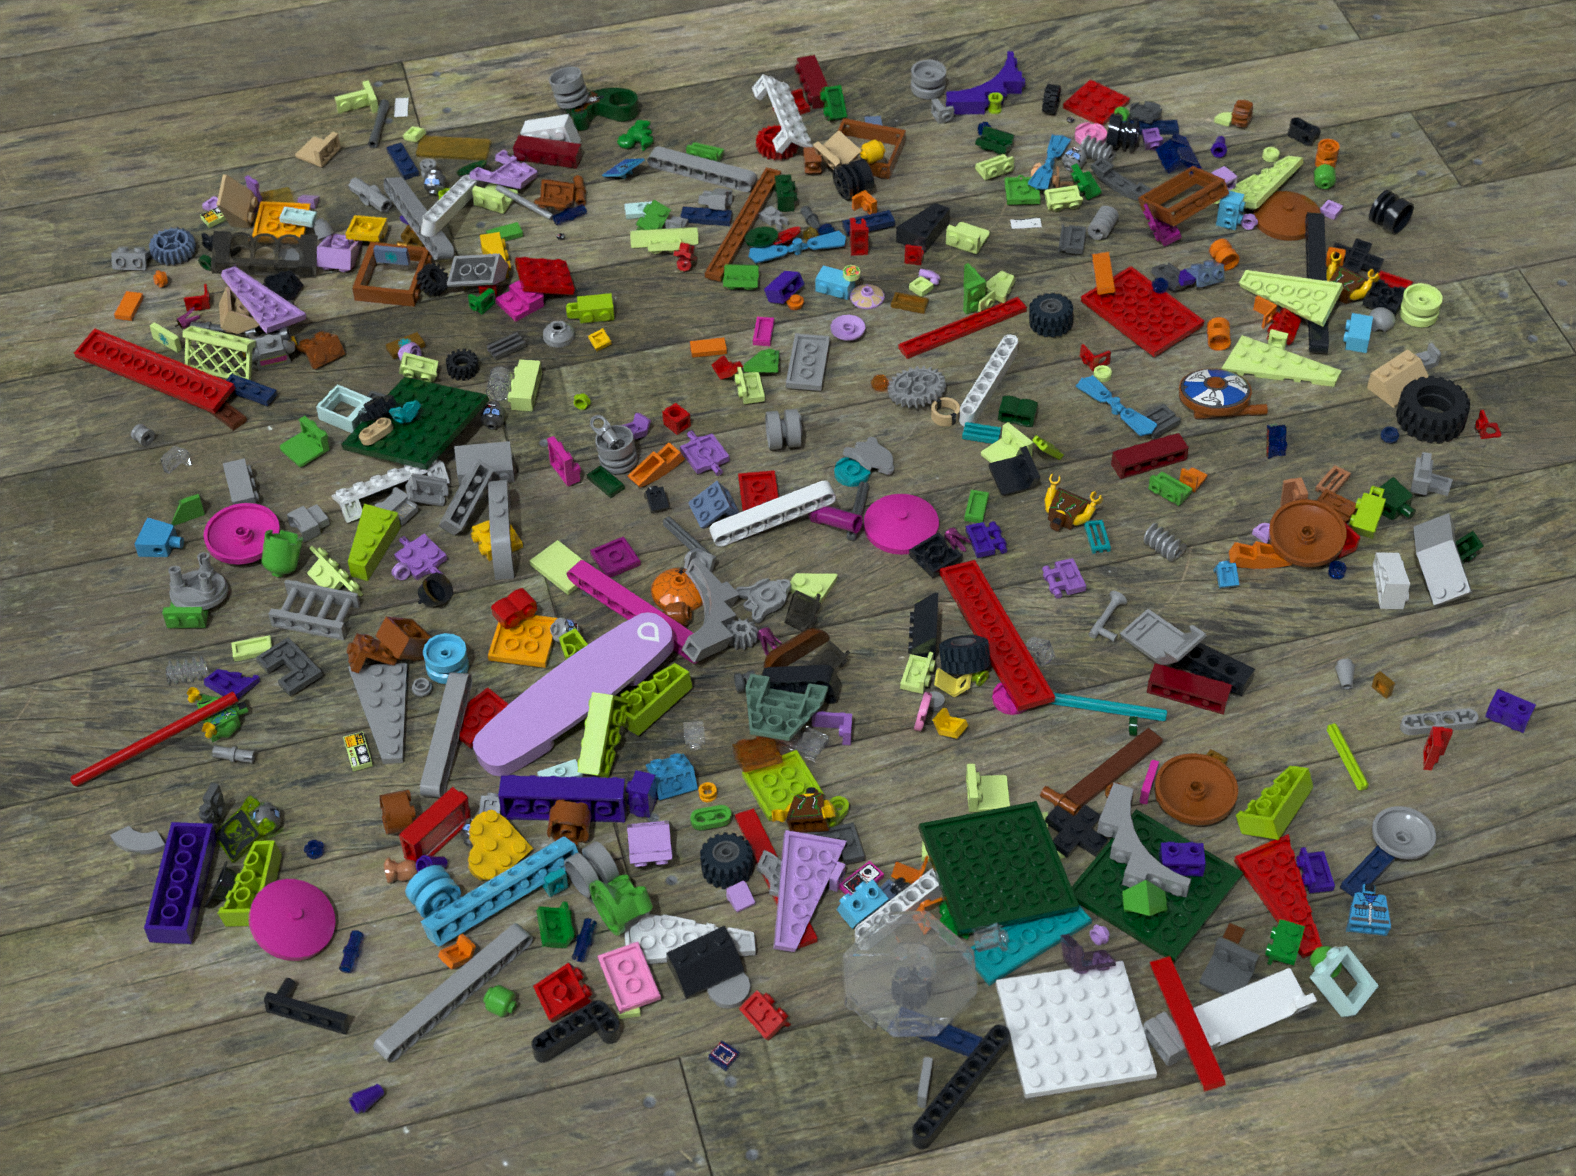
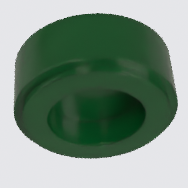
[198,254,216,271]
[1129,716,1138,736]

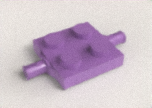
[680,430,730,476]
[394,534,447,580]

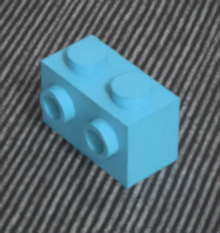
[1216,190,1246,230]
[836,879,888,929]

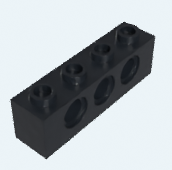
[1173,643,1255,697]

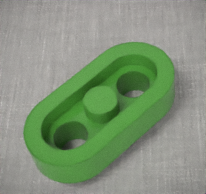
[690,805,731,830]

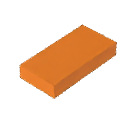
[114,291,144,321]
[690,337,727,358]

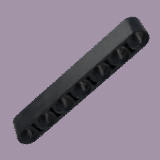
[912,1024,1010,1150]

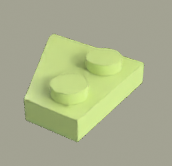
[985,271,1015,303]
[789,573,838,604]

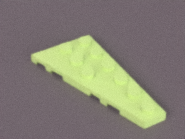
[1213,156,1303,210]
[1239,270,1343,327]
[1222,335,1341,387]

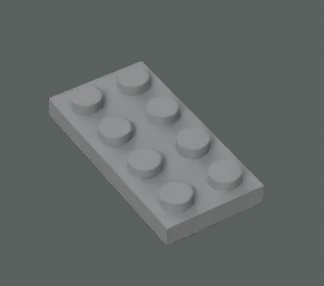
[786,333,830,391]

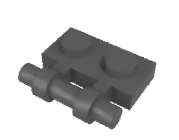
[199,782,227,830]

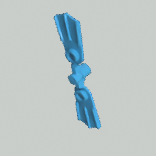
[1028,134,1071,189]
[749,231,846,264]
[1076,375,1157,436]

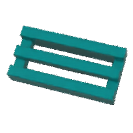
[962,422,1001,444]
[1084,519,1111,554]

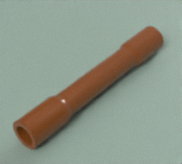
[1194,404,1268,419]

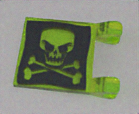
[215,796,276,863]

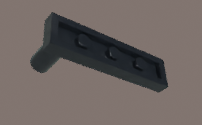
[264,978,349,1035]

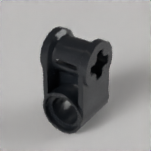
[1287,117,1321,146]

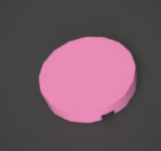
[1074,122,1107,144]
[914,691,932,732]

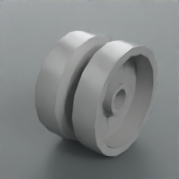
[911,60,946,99]

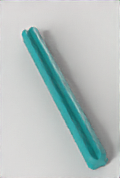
[1049,692,1167,721]

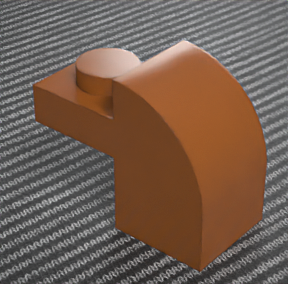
[803,147,822,174]

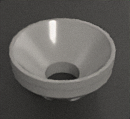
[543,321,575,348]

